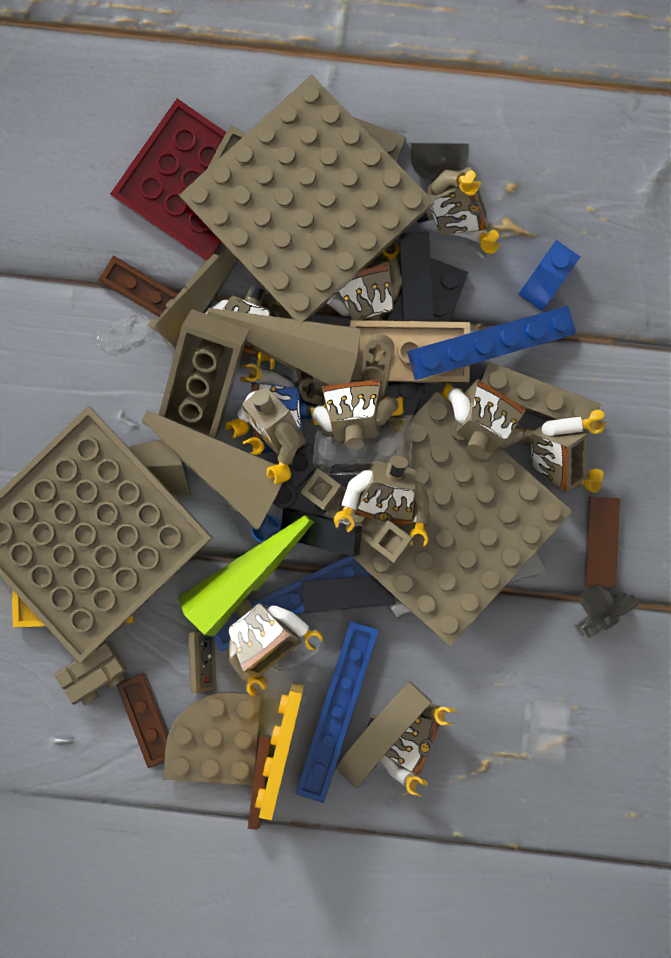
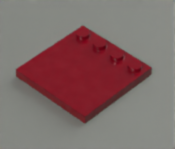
[110,98,226,261]

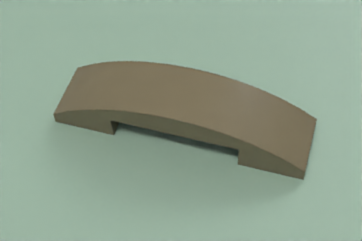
[300,468,413,564]
[336,681,433,788]

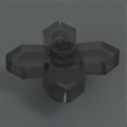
[574,583,639,638]

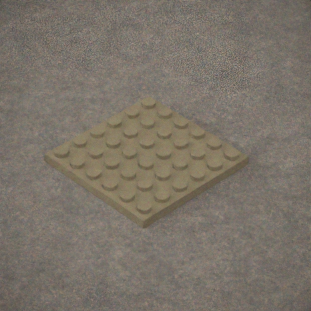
[179,74,434,323]
[323,392,573,646]
[0,406,213,663]

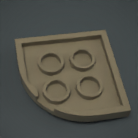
[163,692,261,785]

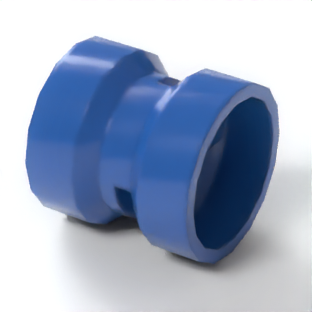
[251,514,281,543]

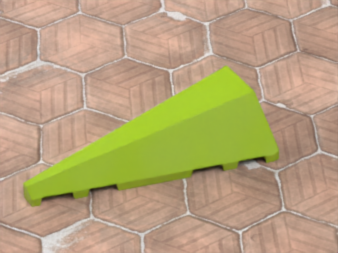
[178,515,314,636]

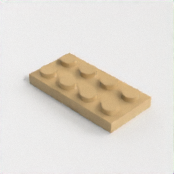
[350,320,470,383]

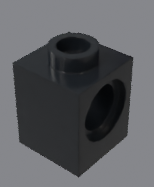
[277,442,321,489]

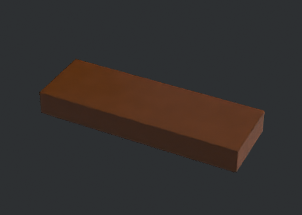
[98,255,178,317]
[584,497,620,587]
[116,673,168,768]
[247,734,272,830]

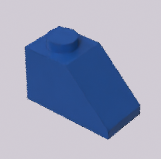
[518,240,581,311]

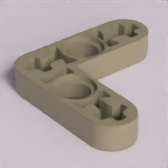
[298,334,394,406]

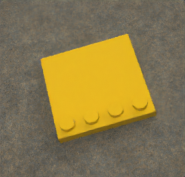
[255,681,305,821]

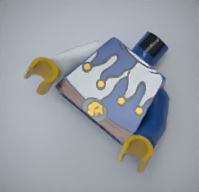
[240,364,318,456]

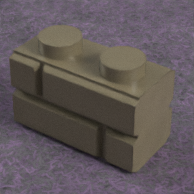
[54,640,128,705]

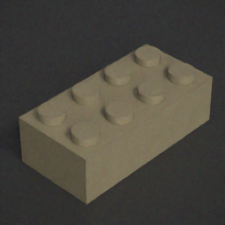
[159,309,250,439]

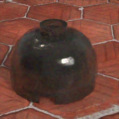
[410,143,469,184]

